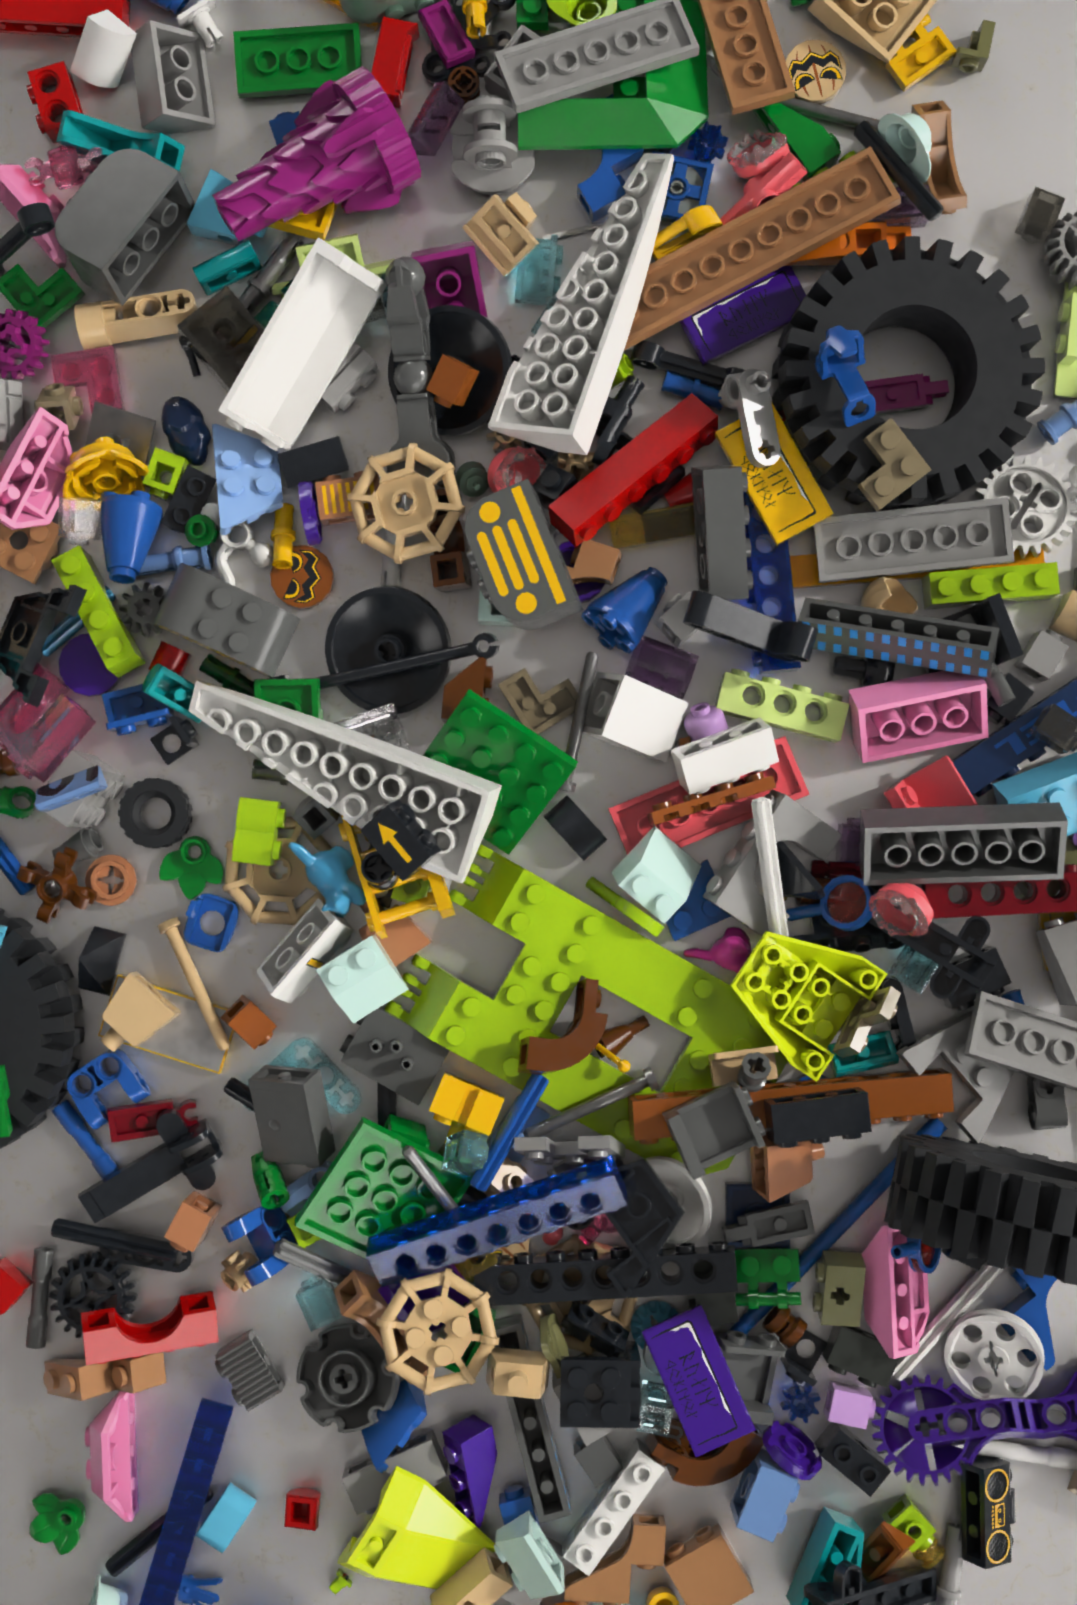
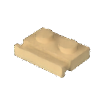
[462,194,539,276]

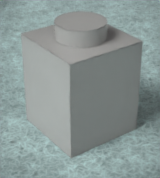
[1014,630,1069,682]

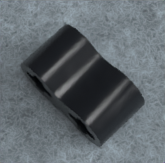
[543,795,607,861]

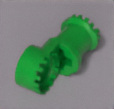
[0,786,36,819]

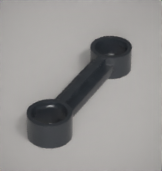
[0,203,55,276]
[630,340,746,387]

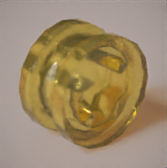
[913,1535,946,1569]

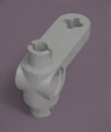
[718,369,781,468]

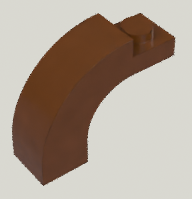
[518,978,608,1074]
[645,1424,764,1486]

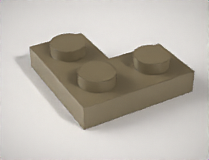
[857,417,932,512]
[498,668,578,735]
[833,986,901,1058]

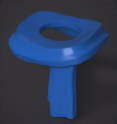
[183,893,238,952]

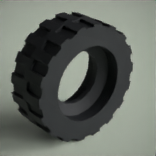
[118,778,193,848]

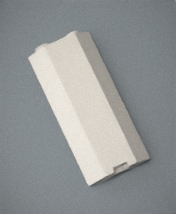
[218,237,387,451]

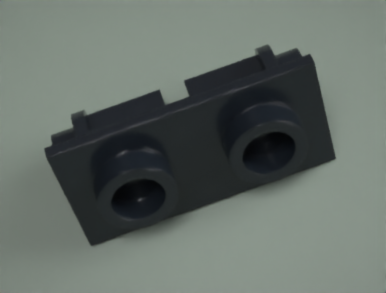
[161,465,216,534]
[560,1301,629,1357]

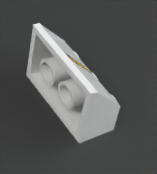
[256,898,354,1003]

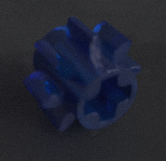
[687,121,728,163]
[780,1380,821,1423]

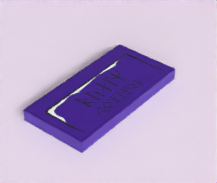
[679,266,806,365]
[642,1304,756,1457]

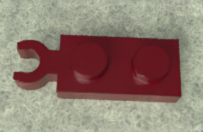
[107,1098,198,1143]

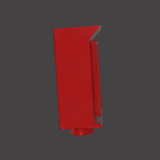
[371,16,420,109]

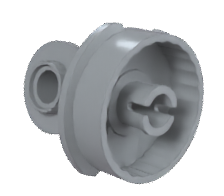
[450,94,535,195]

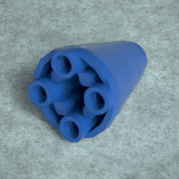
[98,491,163,584]
[581,567,668,654]

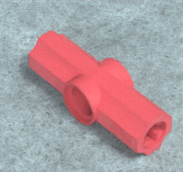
[720,152,808,225]

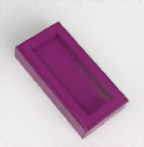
[418,0,475,69]

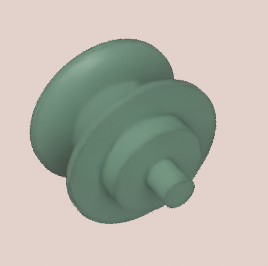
[456,461,489,497]

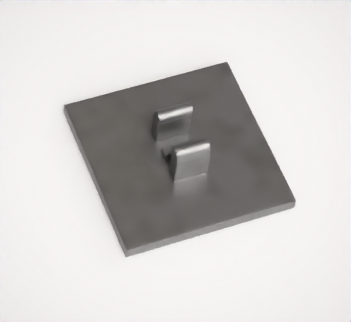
[85,401,156,480]

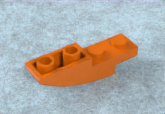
[785,222,911,266]

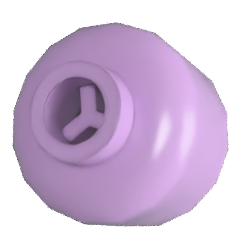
[683,702,729,742]

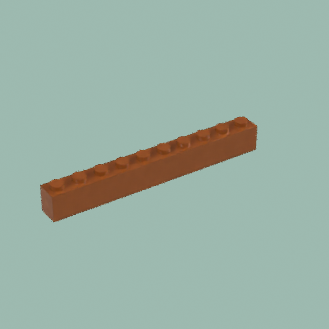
[628,1068,954,1144]

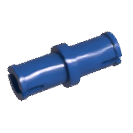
[661,371,723,411]

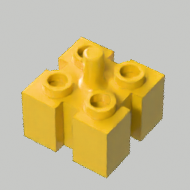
[429,1072,505,1148]

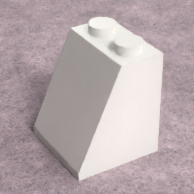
[583,672,689,763]

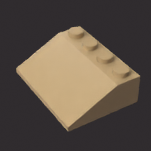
[808,0,937,63]

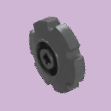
[296,1324,400,1433]

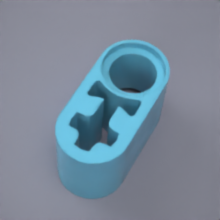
[195,1482,257,1553]

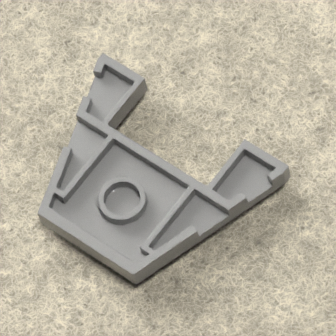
[896,1010,1015,1144]

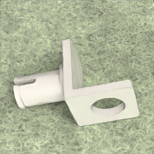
[176,0,224,48]

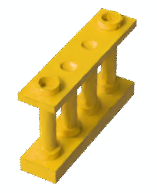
[338,815,456,939]

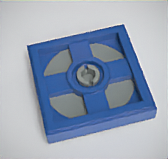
[652,151,714,223]

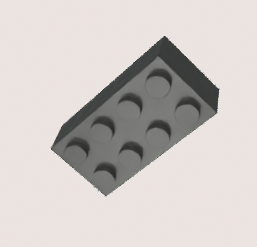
[691,464,753,600]

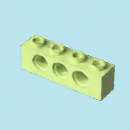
[715,669,850,743]

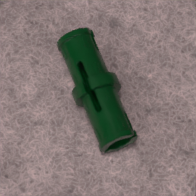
[199,653,254,697]

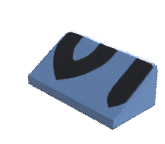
[35,765,108,812]

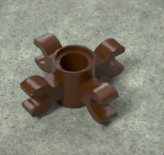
[17,847,97,924]

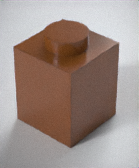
[426,354,480,408]
[220,995,277,1050]

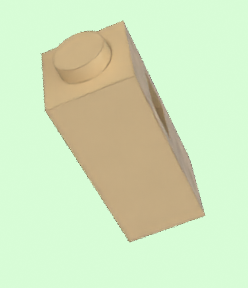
[430,1547,513,1605]

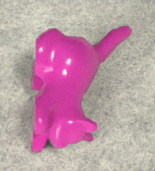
[683,927,752,974]

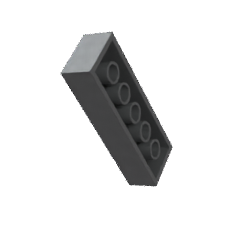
[859,802,1068,886]

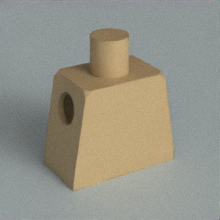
[100,971,181,1052]
[486,1347,550,1399]

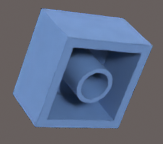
[730,1448,800,1542]

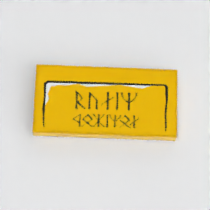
[714,401,834,546]

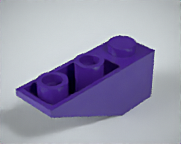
[442,1414,497,1528]

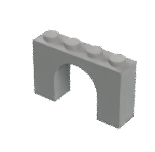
[703,789,842,936]

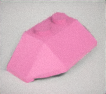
[0,164,67,268]
[0,407,73,530]
[862,1225,930,1359]
[85,1391,139,1522]

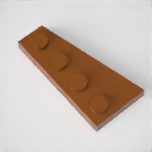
[647,772,776,826]

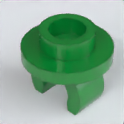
[185,514,220,547]

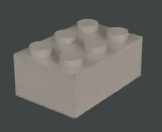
[33,749,125,828]

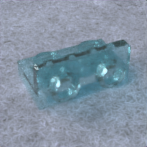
[515,234,564,306]

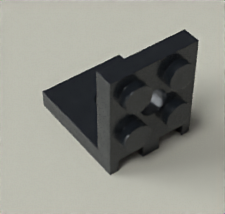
[924,593,1024,674]
[560,1341,641,1428]

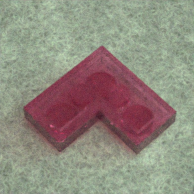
[51,346,125,413]

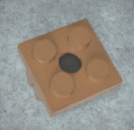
[0,521,65,585]

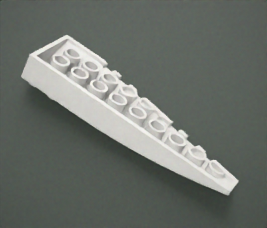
[488,153,674,455]
[188,680,502,884]

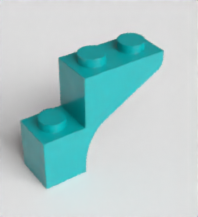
[56,110,185,171]

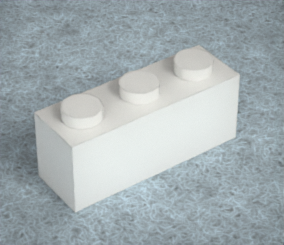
[671,717,779,795]

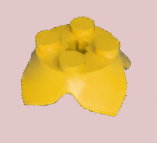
[62,437,149,511]

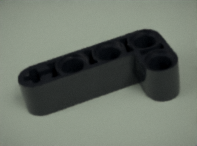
[683,590,818,662]

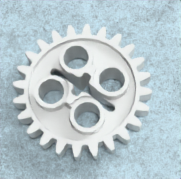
[974,455,1077,559]

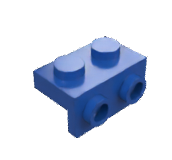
[101,684,175,736]

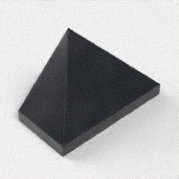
[776,841,825,900]
[78,926,127,996]

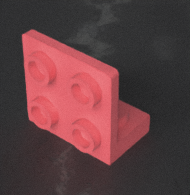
[884,755,978,808]

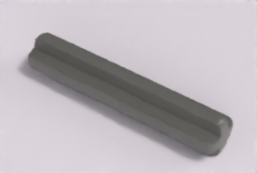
[273,1239,353,1285]

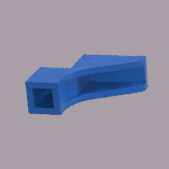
[577,94,644,223]
[1001,1267,1057,1371]

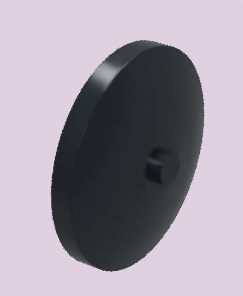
[388,305,512,436]
[325,586,452,715]

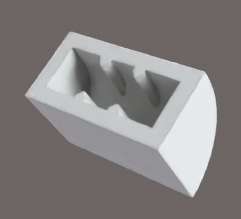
[70,10,137,88]

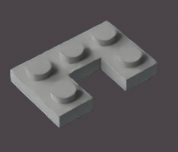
[514,1135,625,1165]

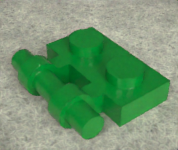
[735,1248,802,1309]

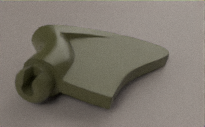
[540,1313,569,1379]

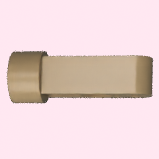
[74,289,201,350]

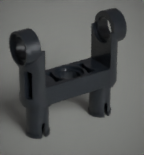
[592,375,645,466]

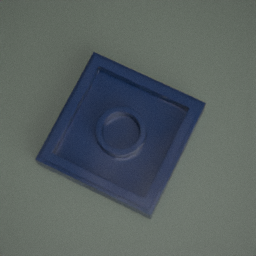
[725,1182,790,1249]

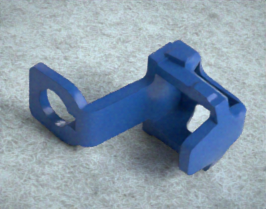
[815,325,876,427]

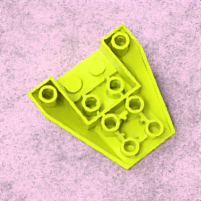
[730,931,888,1082]
[337,1466,495,1590]

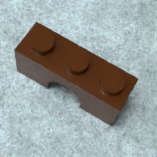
[429,489,472,592]

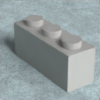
[342,1430,448,1515]

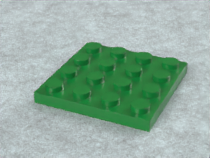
[422,689,578,855]
[295,1117,474,1278]

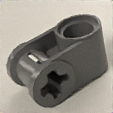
[1026,1075,1068,1130]

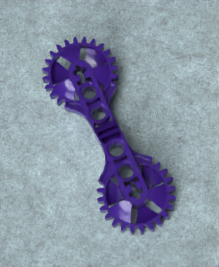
[871,1371,1077,1486]

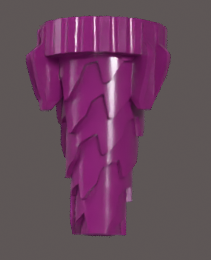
[212,66,421,241]

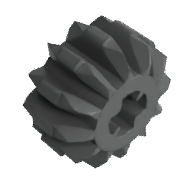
[119,582,165,637]

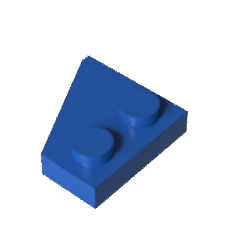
[666,859,731,941]

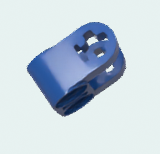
[67,1049,151,1130]
[221,1206,298,1286]

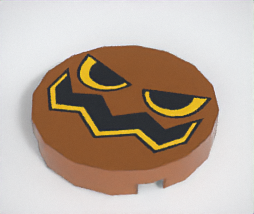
[270,545,334,609]

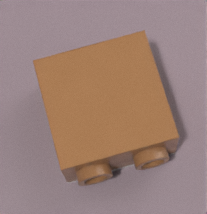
[664,1522,754,1605]

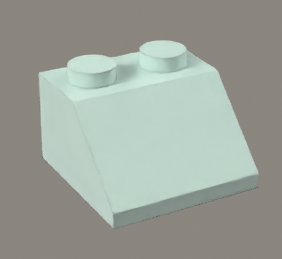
[612,826,701,924]
[316,934,409,1024]
[494,1510,565,1600]

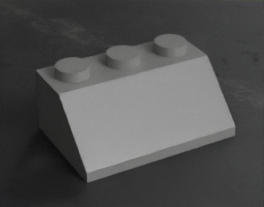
[131,20,216,134]

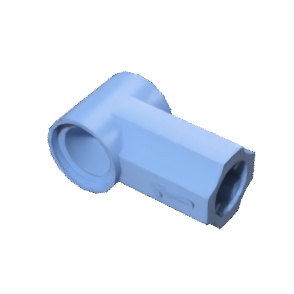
[276,1161,332,1217]

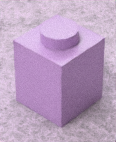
[823,1380,876,1429]

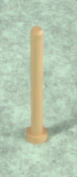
[157,917,230,1051]

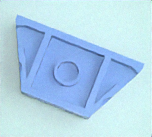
[212,424,283,535]

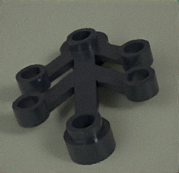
[422,0,516,84]

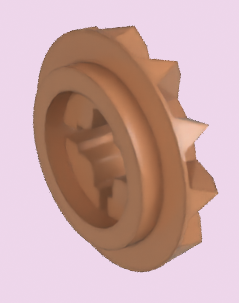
[85,855,138,906]

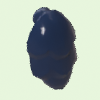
[161,396,212,466]

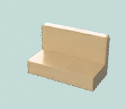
[708,1045,779,1087]

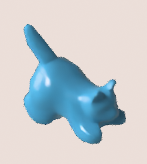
[288,842,366,918]

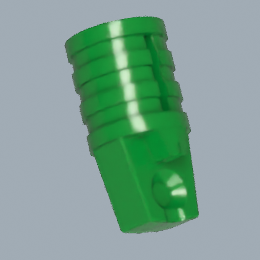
[251,1151,290,1209]

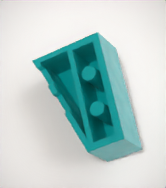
[786,1506,864,1605]

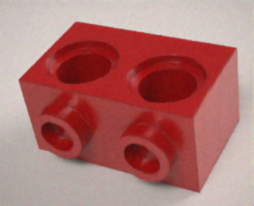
[26,61,84,144]

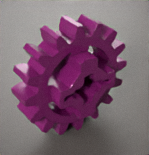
[0,309,50,380]

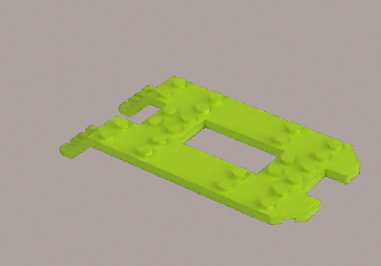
[384,844,788,1175]

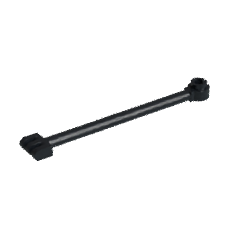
[267,633,500,690]

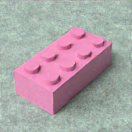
[848,671,988,763]

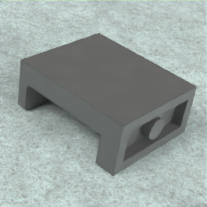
[662,1081,766,1180]
[715,1330,786,1426]

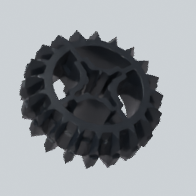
[49,1251,138,1338]

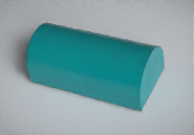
[192,240,262,296]
[142,664,201,724]
[827,1030,899,1078]

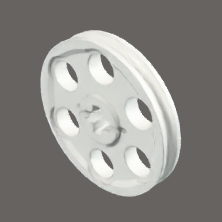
[944,1308,1045,1400]

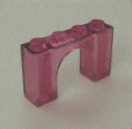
[0,663,96,783]

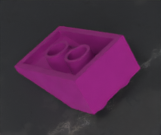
[411,240,488,318]

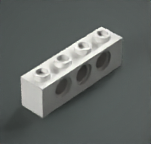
[562,1438,665,1576]

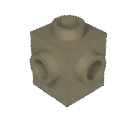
[34,383,84,431]

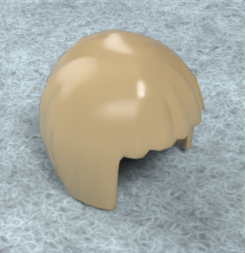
[861,576,918,614]

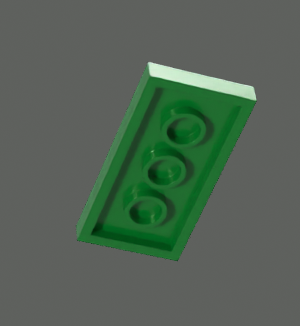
[233,22,363,99]

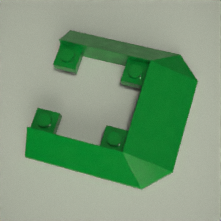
[516,0,709,150]

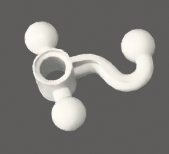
[200,502,273,586]

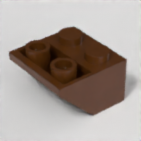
[441,657,494,723]

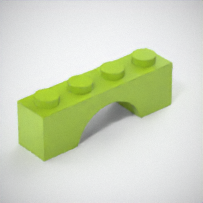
[51,545,146,678]
[921,562,1060,610]

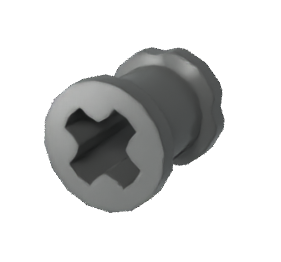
[737,1052,771,1092]

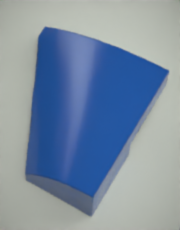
[361,1379,427,1473]

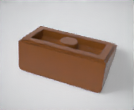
[861,1521,915,1582]

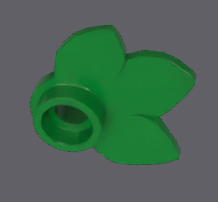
[159,836,223,900]
[29,1493,86,1555]

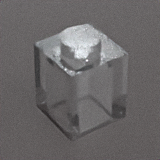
[58,497,101,546]

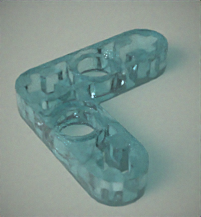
[244,1037,362,1114]

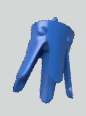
[172,1574,223,1605]

